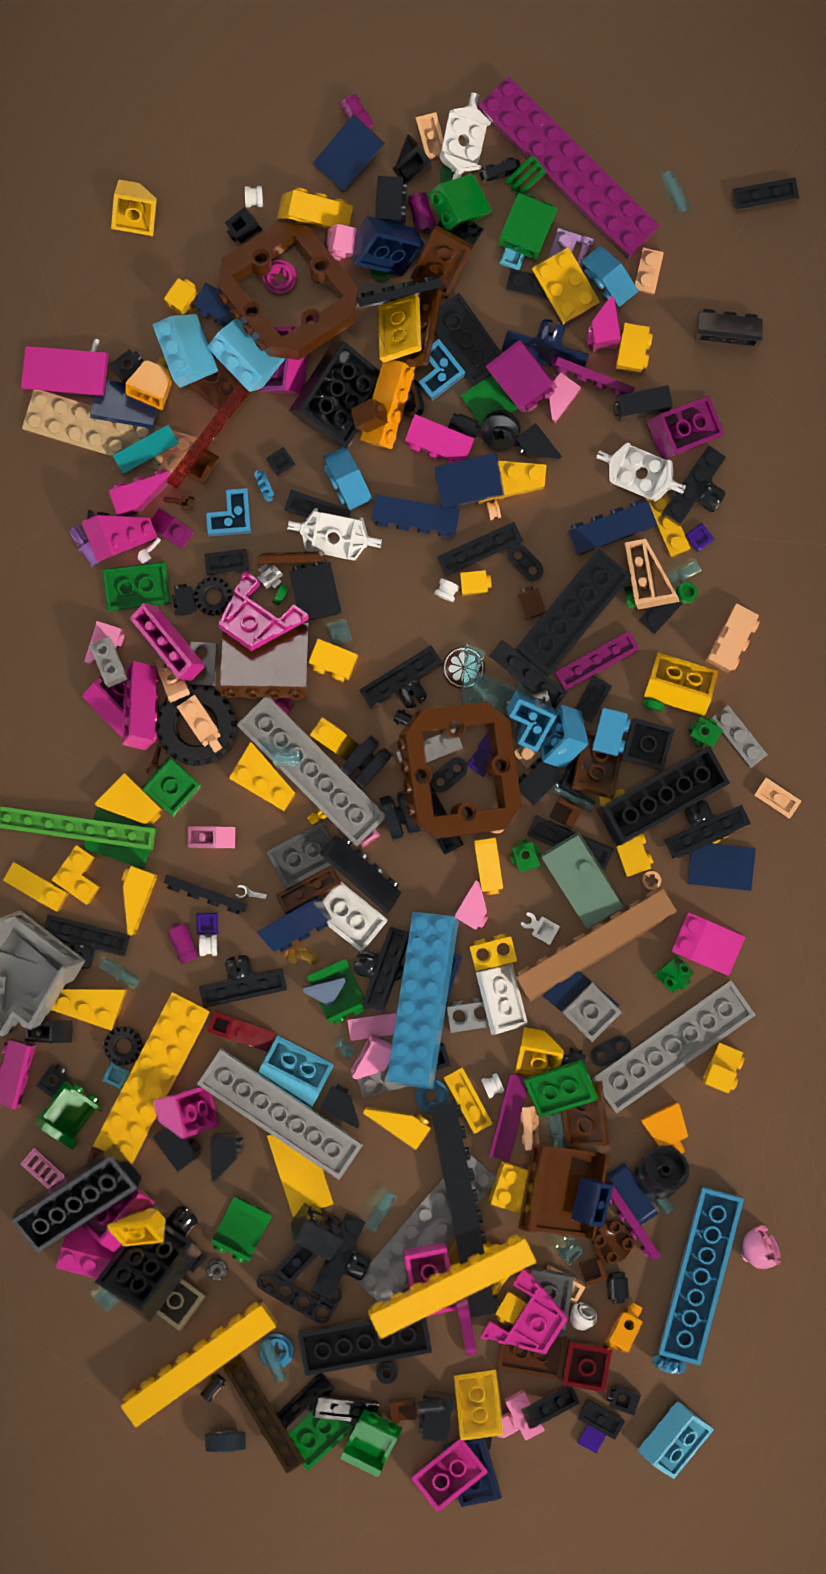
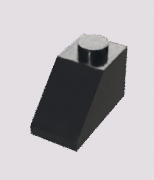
[515,423,562,462]
[25,1020,73,1043]
[320,1084,360,1129]

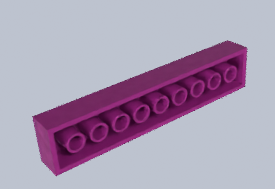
[478,76,659,259]

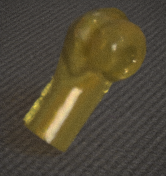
[286,949,319,965]

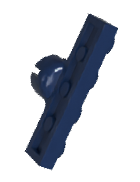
[501,319,589,367]

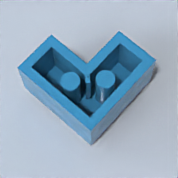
[581,245,638,307]
[419,339,465,402]
[323,447,372,510]
[206,488,251,537]
[506,690,557,752]
[540,704,588,769]
[592,708,631,756]

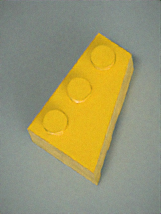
[479,461,546,504]
[51,989,127,1030]

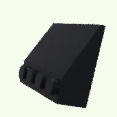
[289,341,380,448]
[95,1225,202,1322]

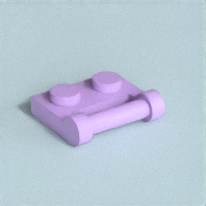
[548,228,594,270]

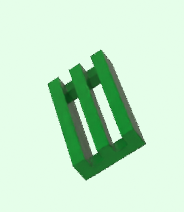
[505,155,546,196]

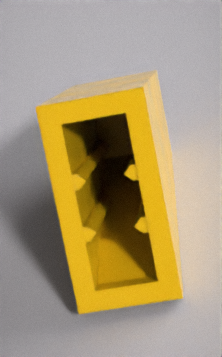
[310,718,358,761]
[94,773,162,825]
[474,838,503,895]

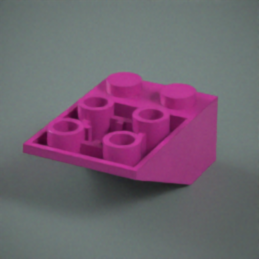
[109,469,174,517]

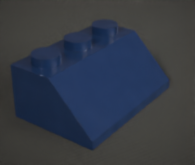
[353,216,425,276]
[258,896,332,952]

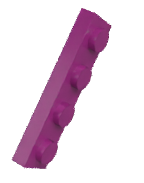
[550,356,635,395]
[555,631,639,691]
[610,1183,661,1260]

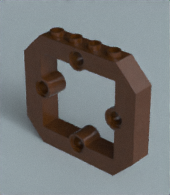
[217,222,358,360]
[398,702,522,839]

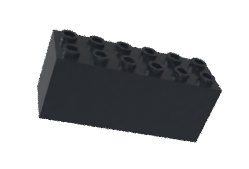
[515,548,632,676]

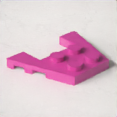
[219,571,309,651]
[480,1268,568,1354]

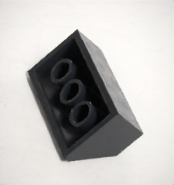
[319,834,401,915]

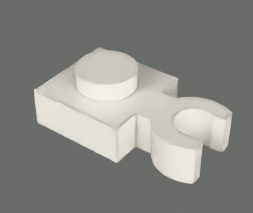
[521,912,561,946]

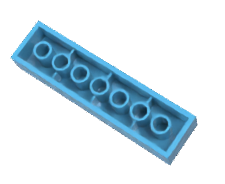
[386,912,459,1089]
[657,1186,744,1365]

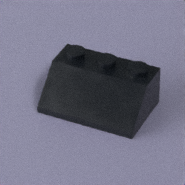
[695,309,763,347]
[210,1132,244,1181]

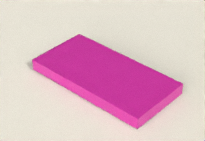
[21,346,109,396]

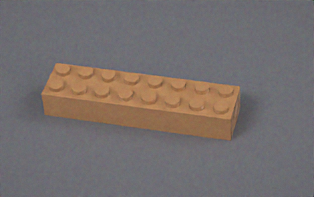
[516,889,677,1002]

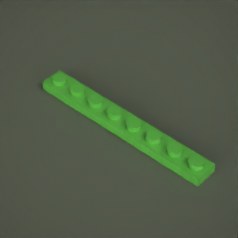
[0,806,156,850]

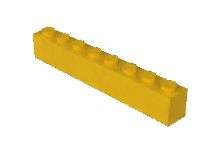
[368,1235,536,1338]

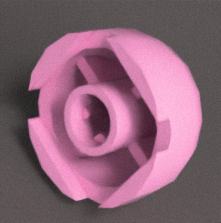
[741,1225,781,1269]

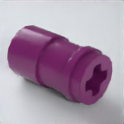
[340,94,374,129]
[408,192,436,235]
[166,923,199,965]

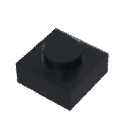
[266,447,295,477]

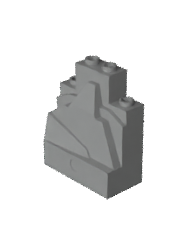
[0,910,86,1037]

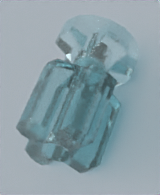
[334,1037,355,1059]

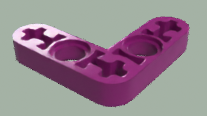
[456,1297,477,1356]

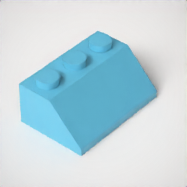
[152,314,218,388]
[207,319,285,392]
[258,1035,334,1108]
[637,1401,714,1479]

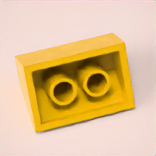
[644,652,718,716]

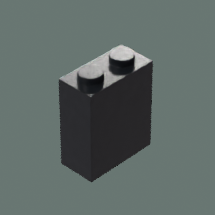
[613,385,673,422]
[289,560,342,622]

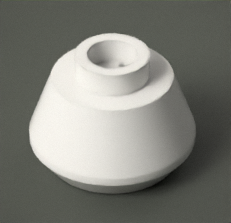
[569,1303,598,1331]

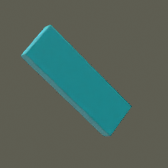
[113,425,179,475]

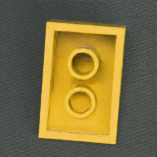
[121,866,158,935]
[363,1107,431,1150]

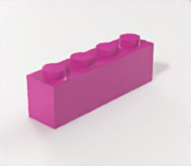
[130,603,205,681]
[122,661,159,750]

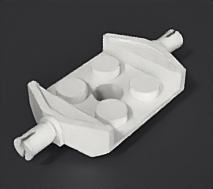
[439,93,491,180]
[597,443,686,501]
[287,508,382,561]

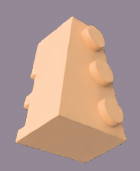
[625,539,680,610]
[705,603,760,673]

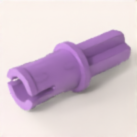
[69,525,100,566]

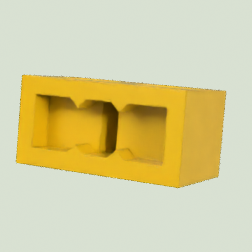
[164,278,198,315]
[469,933,517,971]

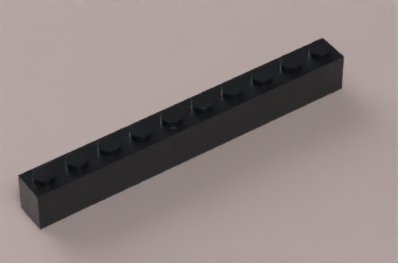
[430,1100,499,1318]

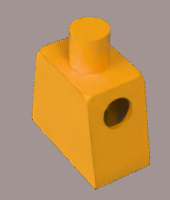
[126,357,172,410]
[640,1102,688,1153]
[604,1302,643,1353]

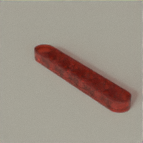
[167,383,249,489]

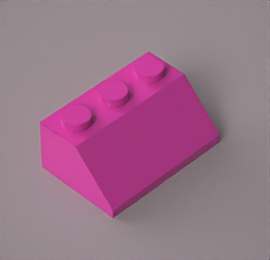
[586,297,621,353]
[256,326,308,395]
[405,414,474,464]
[82,676,159,738]
[0,1039,36,1110]
[154,1086,220,1139]
[82,1187,155,1253]
[56,1226,122,1279]

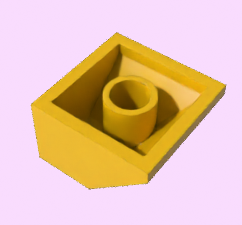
[111,180,157,236]
[515,1027,564,1076]
[108,1209,165,1246]

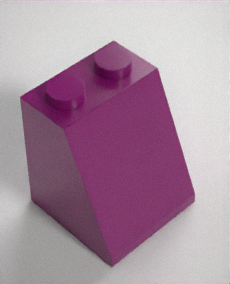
[485,340,558,413]

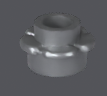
[206,1260,227,1281]

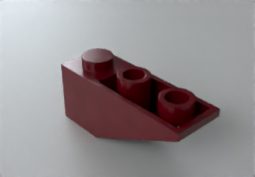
[207,1010,275,1052]

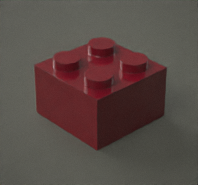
[561,1339,612,1392]

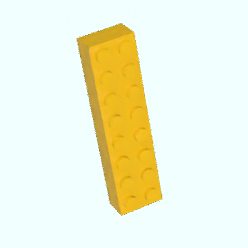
[93,992,211,1164]
[121,1301,278,1427]

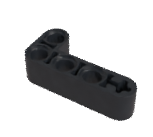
[257,1270,342,1324]

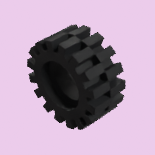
[194,576,233,616]
[103,1027,143,1066]

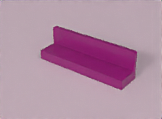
[489,1073,528,1161]

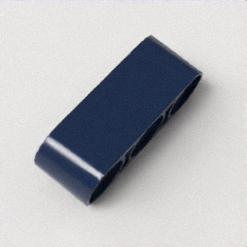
[607,1163,659,1226]

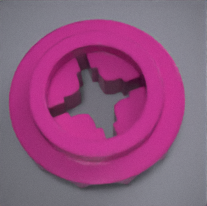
[263,260,297,294]

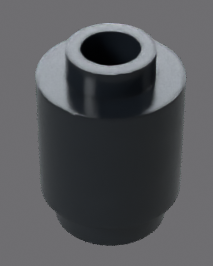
[448,413,481,438]
[607,1272,629,1303]
[376,1360,398,1384]

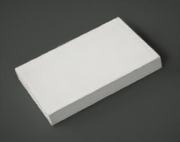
[322,882,388,951]
[476,963,528,1035]

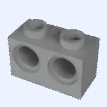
[90,637,128,688]
[187,642,217,687]
[447,997,489,1033]

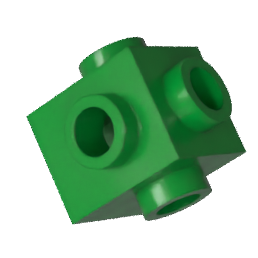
[688,716,723,749]
[509,839,541,873]
[655,955,694,993]

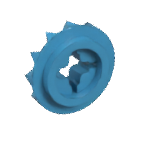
[254,469,274,502]
[415,1080,449,1114]
[260,1333,294,1368]
[652,1355,687,1374]

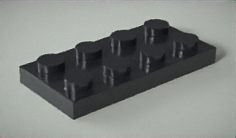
[435,293,502,387]

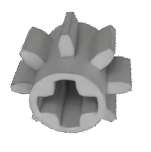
[257,563,283,589]

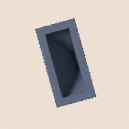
[303,977,346,1007]

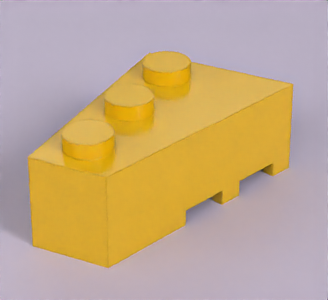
[277,188,353,230]
[229,742,296,811]

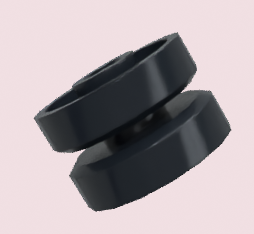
[340,735,393,789]
[379,790,422,842]
[635,1145,689,1200]

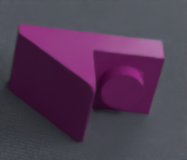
[151,508,194,549]

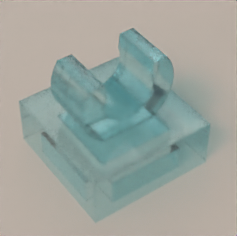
[326,619,353,646]
[556,1237,585,1266]
[93,1288,119,1312]

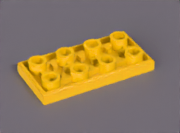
[267,1134,334,1217]

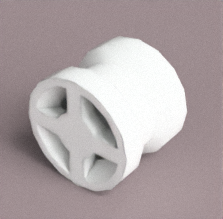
[245,186,263,208]
[434,578,460,602]
[199,935,218,956]
[481,1073,505,1099]

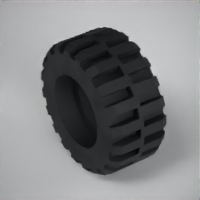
[155,684,238,766]

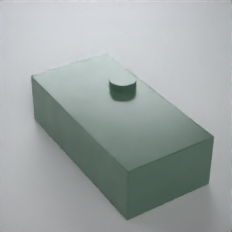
[541,831,624,929]

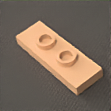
[154,658,190,702]

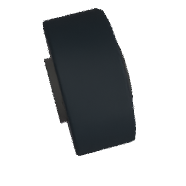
[205,1430,246,1453]

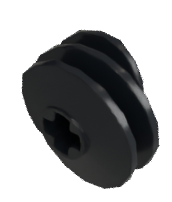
[480,410,521,450]

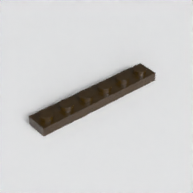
[222,1353,306,1474]

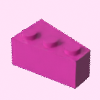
[81,515,158,562]

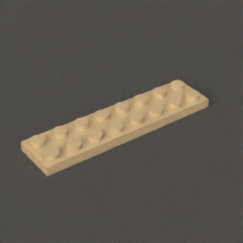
[22,390,197,479]

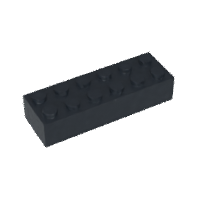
[596,746,730,846]
[11,1145,142,1253]
[298,1317,432,1376]

